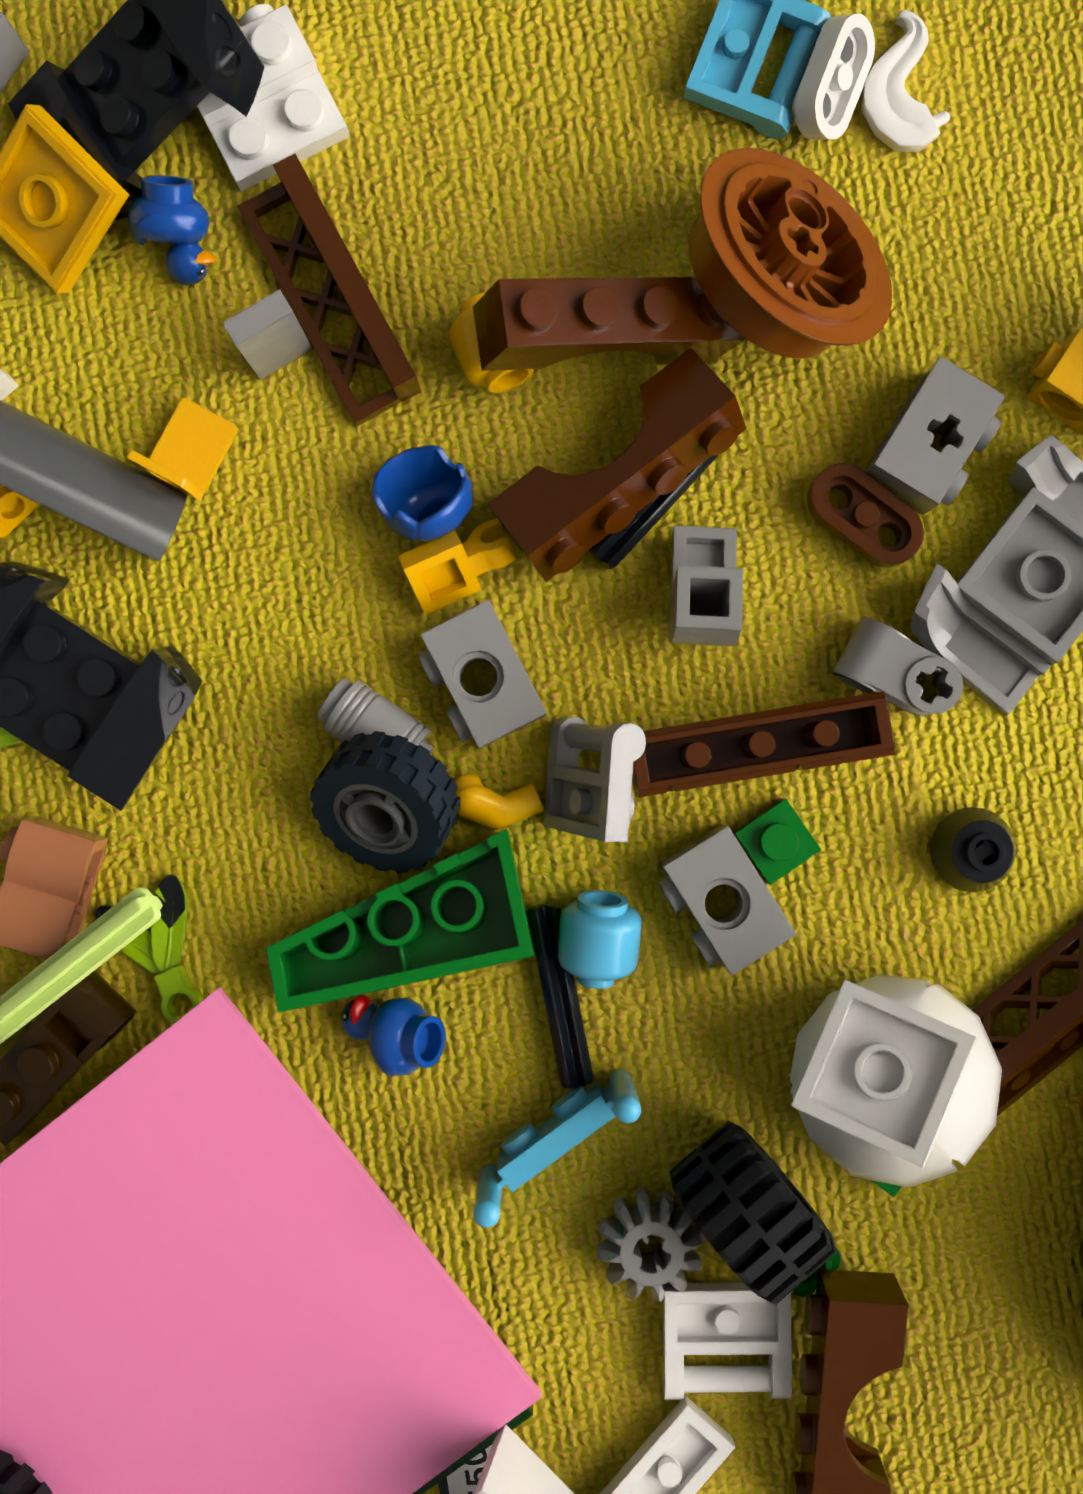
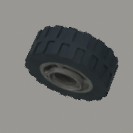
[310,731,461,873]

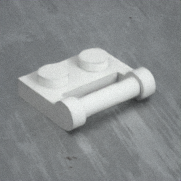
[662,1282,792,1400]

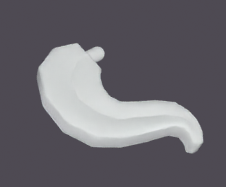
[861,9,950,152]

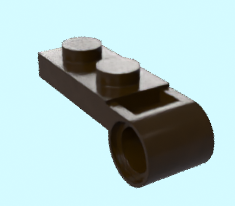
[0,971,137,1146]

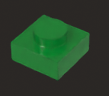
[733,798,821,885]

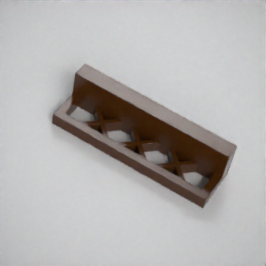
[237,154,421,427]
[972,919,1083,1116]

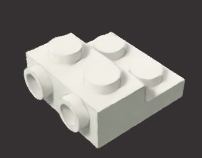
[197,4,350,192]

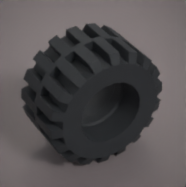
[669,1121,837,1304]

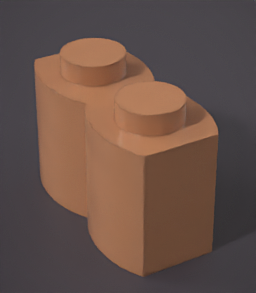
[0,816,108,959]

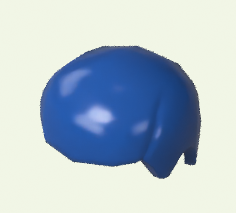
[371,445,473,542]

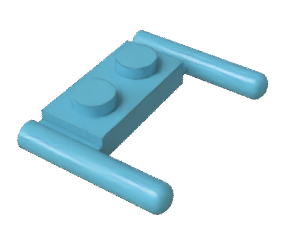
[473,1069,641,1228]

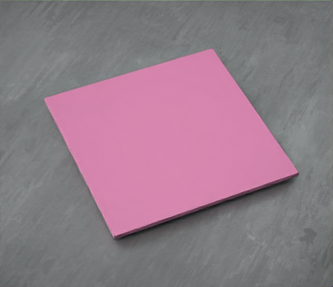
[0,987,542,1494]

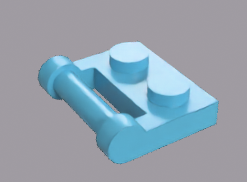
[683,0,831,139]

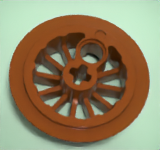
[688,148,892,359]

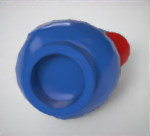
[340,995,446,1077]

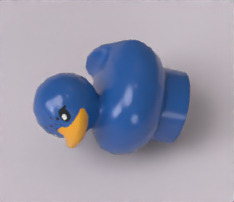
[127,175,216,285]

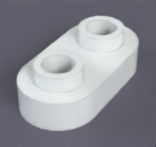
[792,13,875,140]

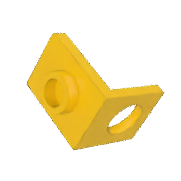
[126,398,239,501]

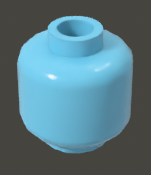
[558,890,642,989]

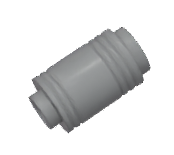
[316,678,434,755]

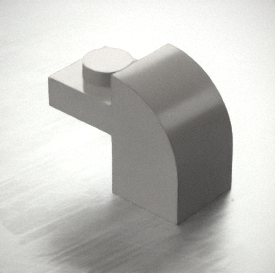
[668,525,743,646]

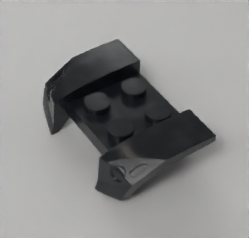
[8,0,264,220]
[0,562,202,811]

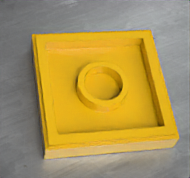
[0,104,129,294]

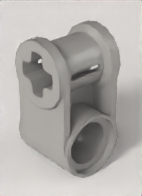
[832,617,963,716]

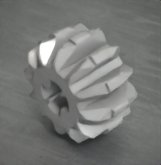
[596,1187,704,1303]

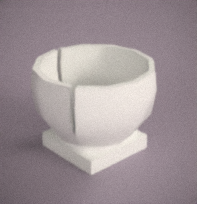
[789,974,1002,1188]

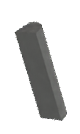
[0,400,187,562]

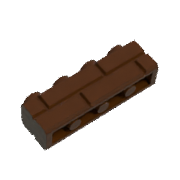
[632,691,895,798]

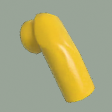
[455,774,544,830]

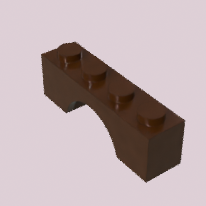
[473,277,746,371]
[487,347,746,582]
[789,1269,909,1494]

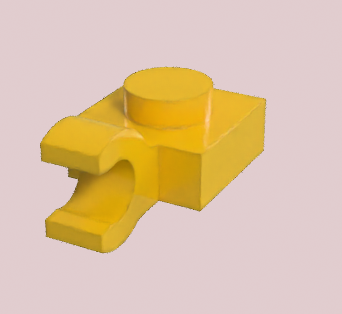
[398,519,516,615]

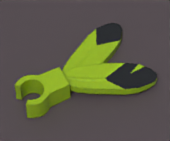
[95,874,204,1024]

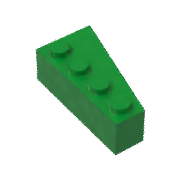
[266,829,536,1012]

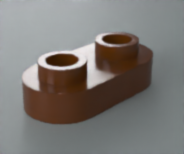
[807,463,924,568]

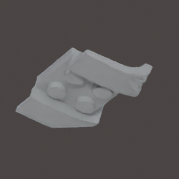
[911,435,1083,716]

